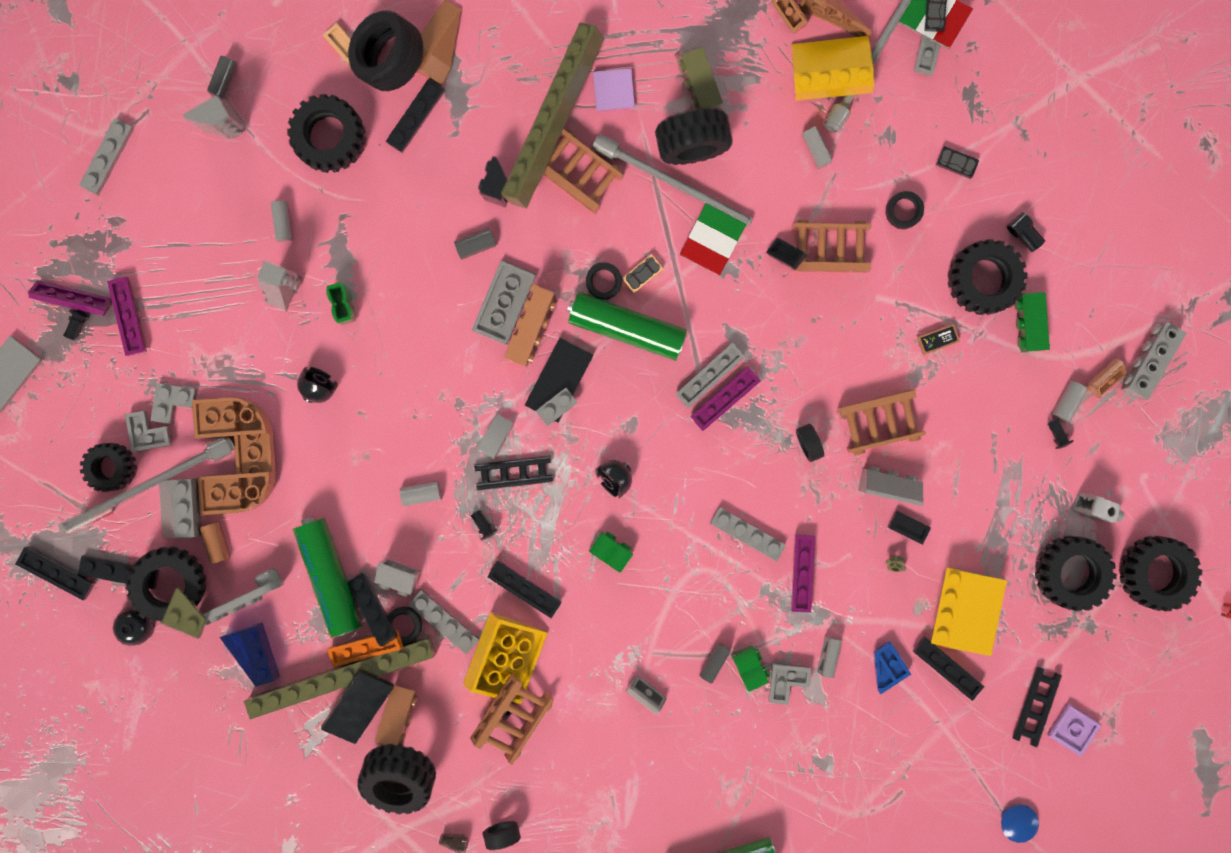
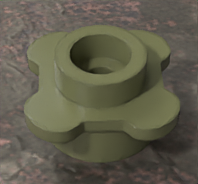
[885,555,906,572]

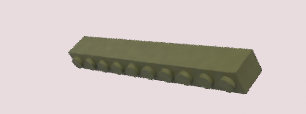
[501,22,604,209]
[243,635,437,719]

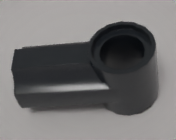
[1007,212,1045,253]

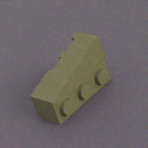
[675,46,723,109]

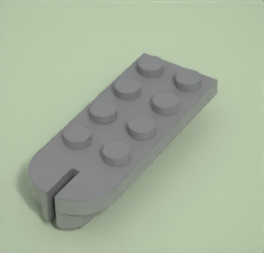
[204,568,284,626]

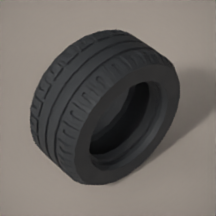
[348,10,423,91]

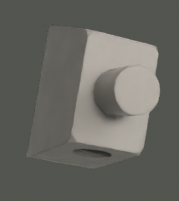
[1072,492,1124,523]

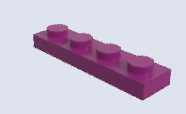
[107,277,147,356]
[28,280,112,316]
[690,367,761,431]
[791,534,815,613]

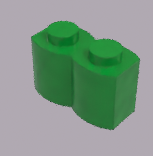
[326,282,356,325]
[589,531,633,573]
[731,645,770,692]

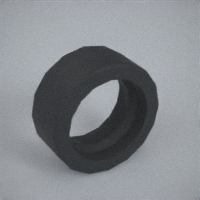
[885,191,924,229]
[586,262,622,300]
[796,424,825,462]
[388,607,422,645]
[482,821,521,850]

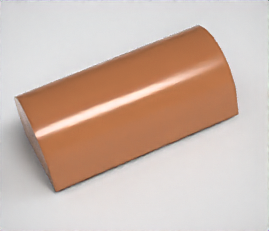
[771,0,810,33]
[1086,359,1127,399]
[199,522,230,564]

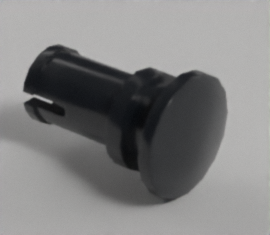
[63,309,89,340]
[1047,419,1074,449]
[470,510,498,541]

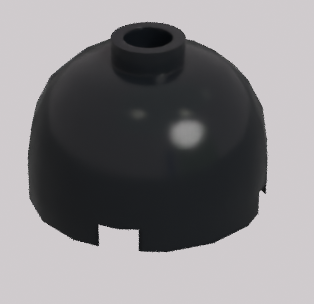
[297,367,338,403]
[595,460,632,498]
[112,607,155,646]

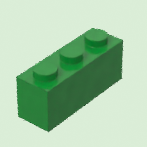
[1014,292,1050,353]

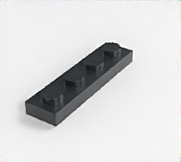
[386,79,445,154]
[15,547,95,600]
[78,555,159,589]
[487,561,562,619]
[347,573,398,647]
[912,636,985,701]

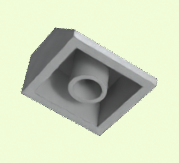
[375,558,421,596]

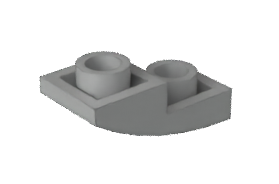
[478,414,514,459]

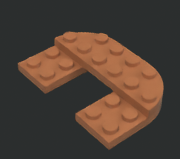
[192,397,276,515]

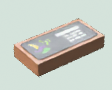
[916,324,960,355]

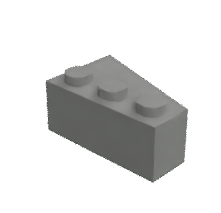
[257,260,301,311]

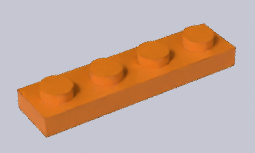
[327,629,403,667]

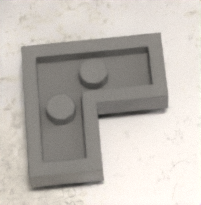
[150,383,197,424]
[125,411,172,452]
[768,663,811,705]

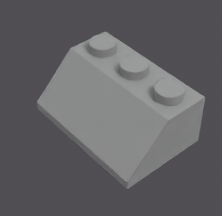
[183,95,246,139]
[858,466,923,506]
[159,478,201,538]

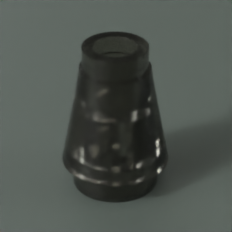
[439,833,469,853]

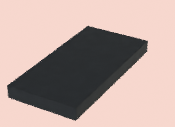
[525,338,594,423]
[321,668,394,744]

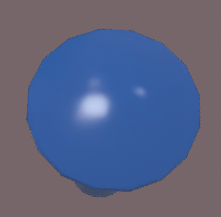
[1001,805,1039,843]

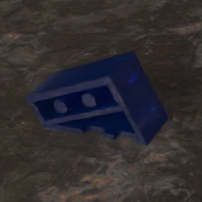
[219,622,280,687]

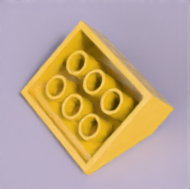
[791,36,874,101]
[931,567,1007,656]
[463,612,548,704]

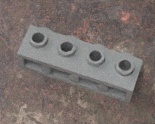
[1121,321,1187,400]

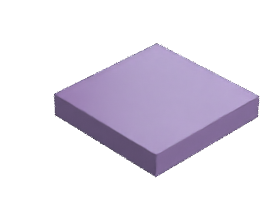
[593,68,635,111]
[1047,703,1102,757]

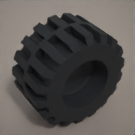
[80,443,137,492]

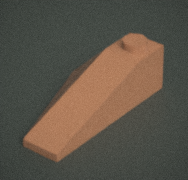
[417,0,461,86]
[799,0,872,37]

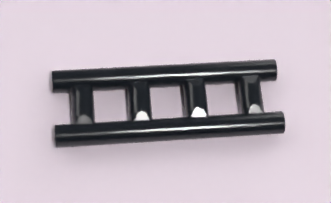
[474,456,553,491]
[1012,666,1062,747]

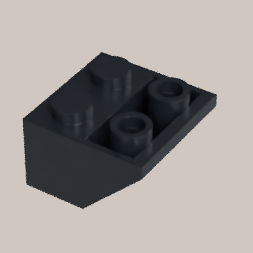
[478,156,508,208]

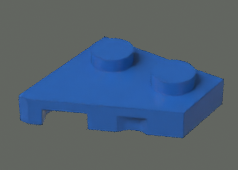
[873,641,912,694]

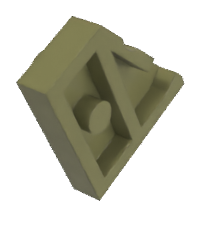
[161,588,208,639]

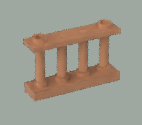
[543,129,623,214]
[791,220,872,273]
[837,390,926,456]
[470,673,554,765]

